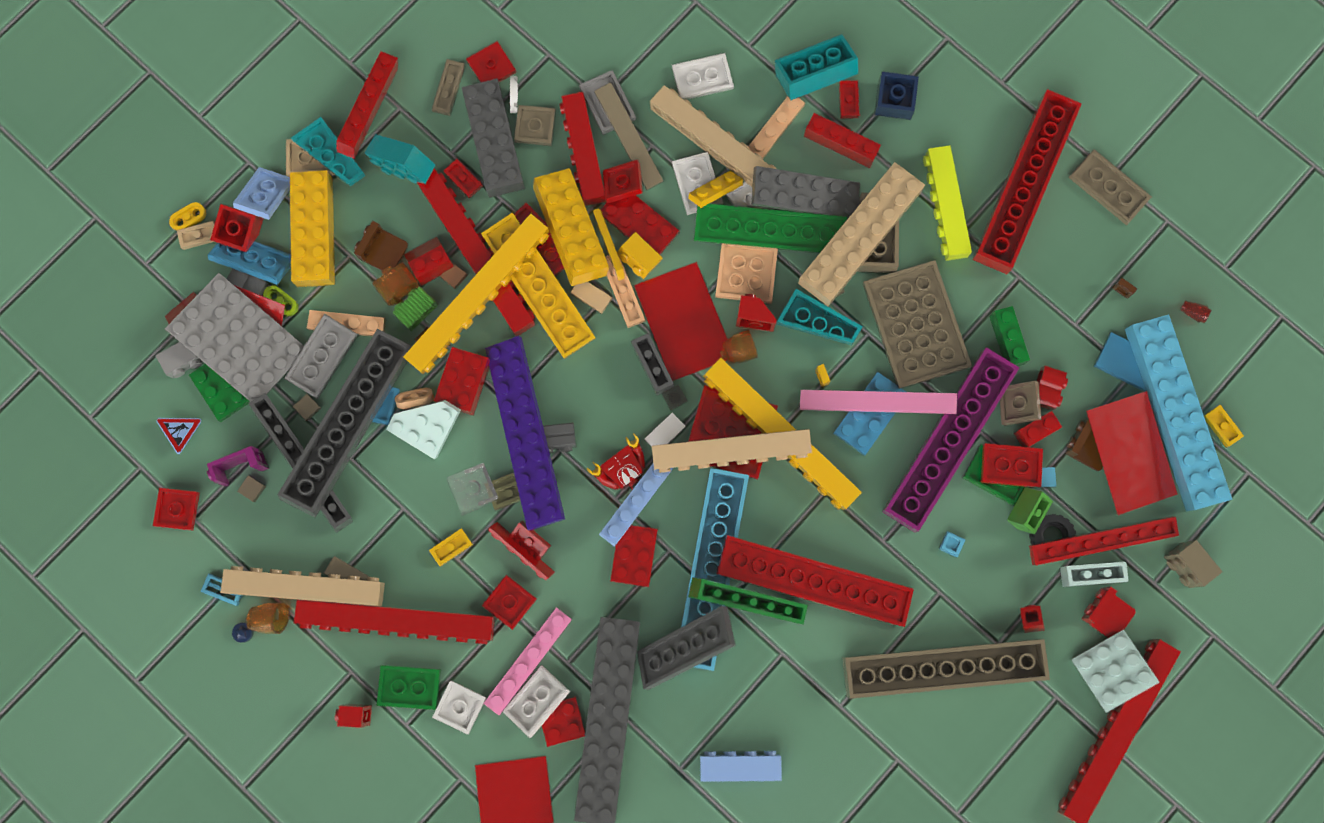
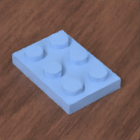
[233,167,290,220]

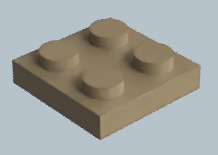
[514,105,556,146]
[1000,381,1041,426]

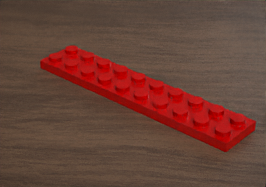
[716,535,914,627]

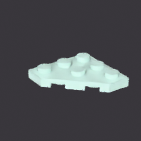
[386,400,461,459]

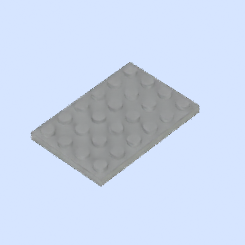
[165,273,304,402]

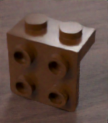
[354,220,408,275]
[1065,418,1103,471]

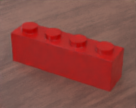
[804,113,881,168]

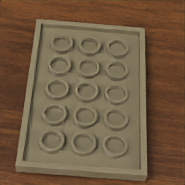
[863,260,972,389]

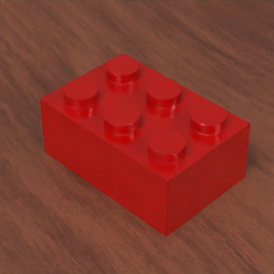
[434,347,490,416]

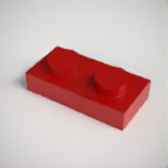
[839,80,860,118]
[443,159,483,199]

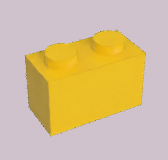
[617,232,663,279]

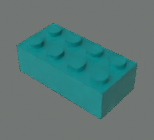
[774,34,858,100]

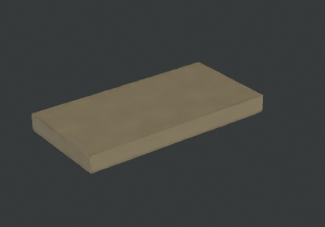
[1069,150,1152,225]

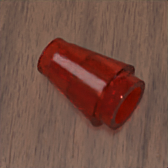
[1180,300,1212,323]

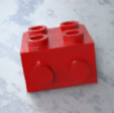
[1082,586,1136,638]

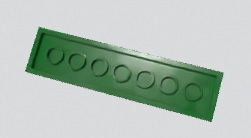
[694,204,847,253]

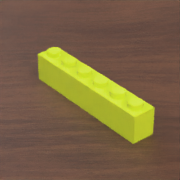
[923,145,972,261]

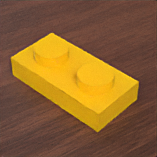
[1204,405,1244,448]
[429,528,473,567]

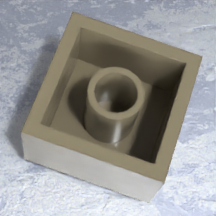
[1164,540,1222,588]

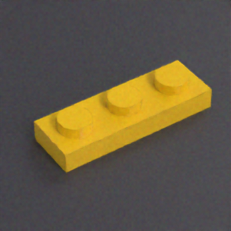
[688,170,743,208]

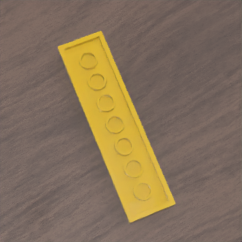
[481,213,596,359]

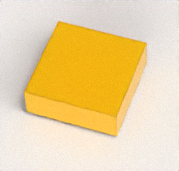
[815,364,831,387]

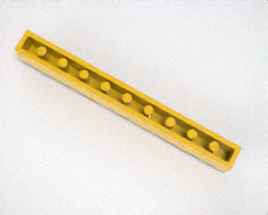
[403,214,549,374]
[703,358,862,510]

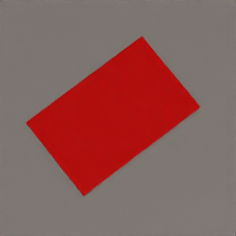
[634,262,735,381]
[1086,391,1178,515]
[475,756,553,823]

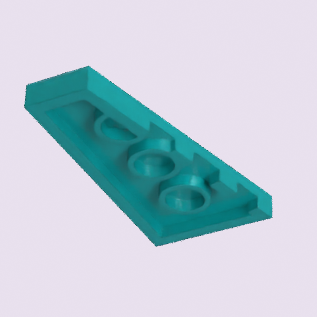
[291,117,365,187]

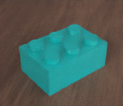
[365,134,436,184]

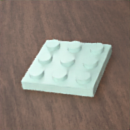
[1072,630,1159,713]

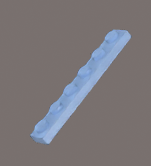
[598,463,673,546]

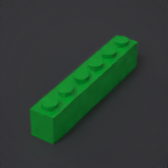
[688,577,808,625]

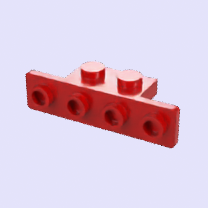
[488,521,555,580]

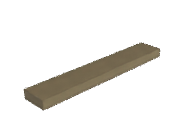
[594,82,663,190]

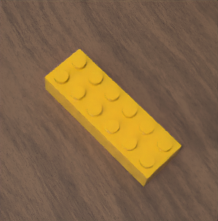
[533,168,609,286]
[290,170,335,287]

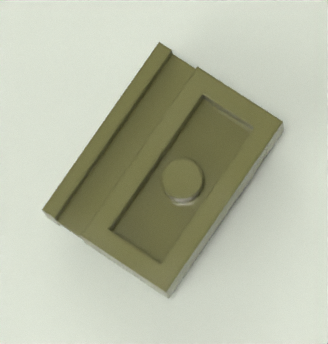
[485,473,521,511]

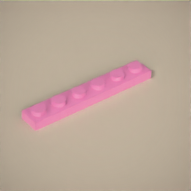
[483,608,572,715]

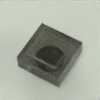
[661,385,687,411]

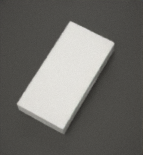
[645,413,685,447]

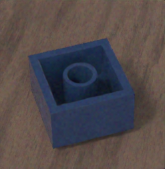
[874,71,919,120]

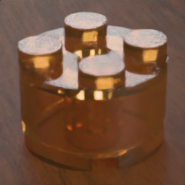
[372,263,419,306]

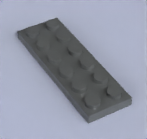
[751,166,860,220]
[637,606,736,690]

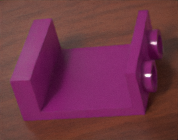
[207,446,269,486]

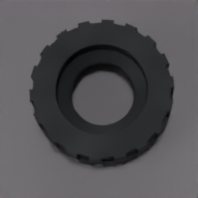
[1029,514,1076,545]

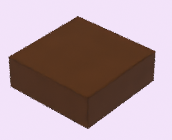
[1112,278,1137,299]

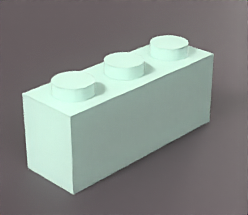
[1060,562,1129,587]

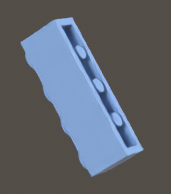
[700,751,782,782]

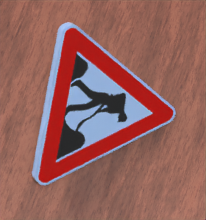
[156,418,201,454]

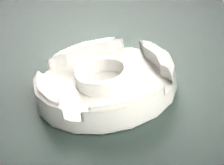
[510,76,518,113]

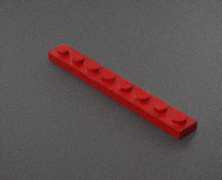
[1029,516,1179,566]

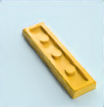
[593,208,625,281]

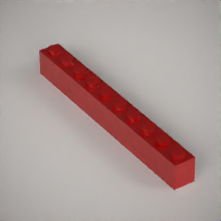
[417,168,535,336]
[294,600,495,644]
[1058,639,1181,823]

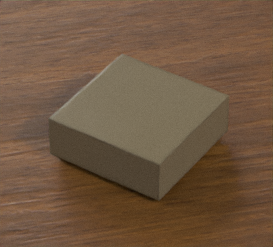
[293,394,321,421]
[237,475,266,502]

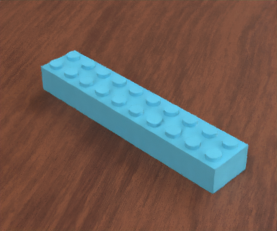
[1125,314,1232,512]
[681,468,749,671]

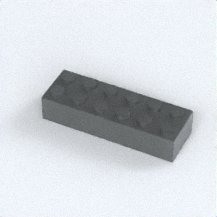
[461,79,525,198]

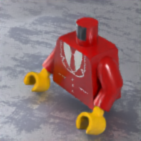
[587,433,645,490]

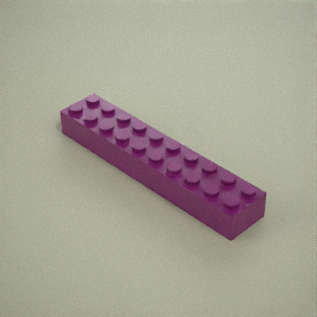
[882,347,1019,533]

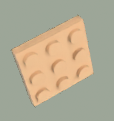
[715,244,778,304]

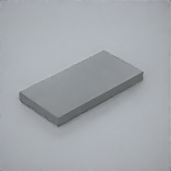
[284,314,358,399]

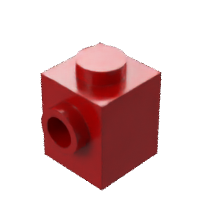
[1020,605,1045,633]

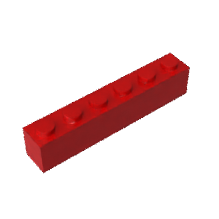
[336,51,398,159]
[559,92,606,206]

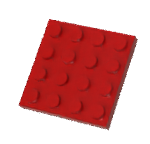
[688,385,778,480]

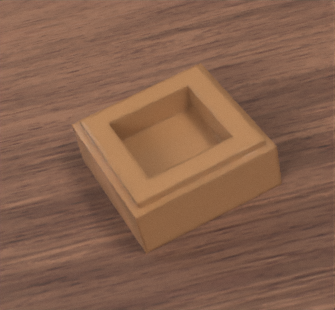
[440,262,467,289]

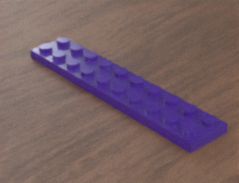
[485,336,565,531]

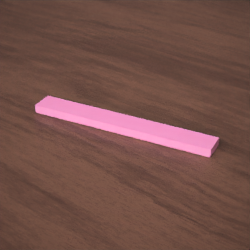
[800,390,957,414]

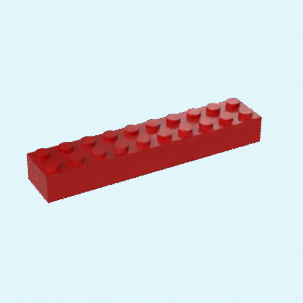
[972,89,1082,274]

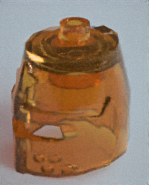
[720,329,758,364]
[246,603,290,634]

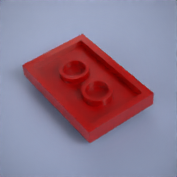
[981,443,1043,488]
[610,525,658,587]

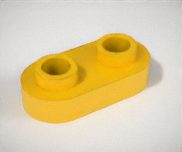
[169,202,206,231]

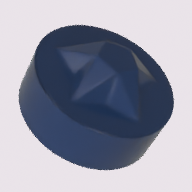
[232,623,254,643]

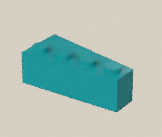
[777,289,863,346]

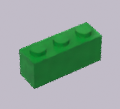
[989,306,1030,366]

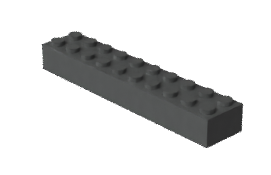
[277,329,412,518]
[574,617,641,823]

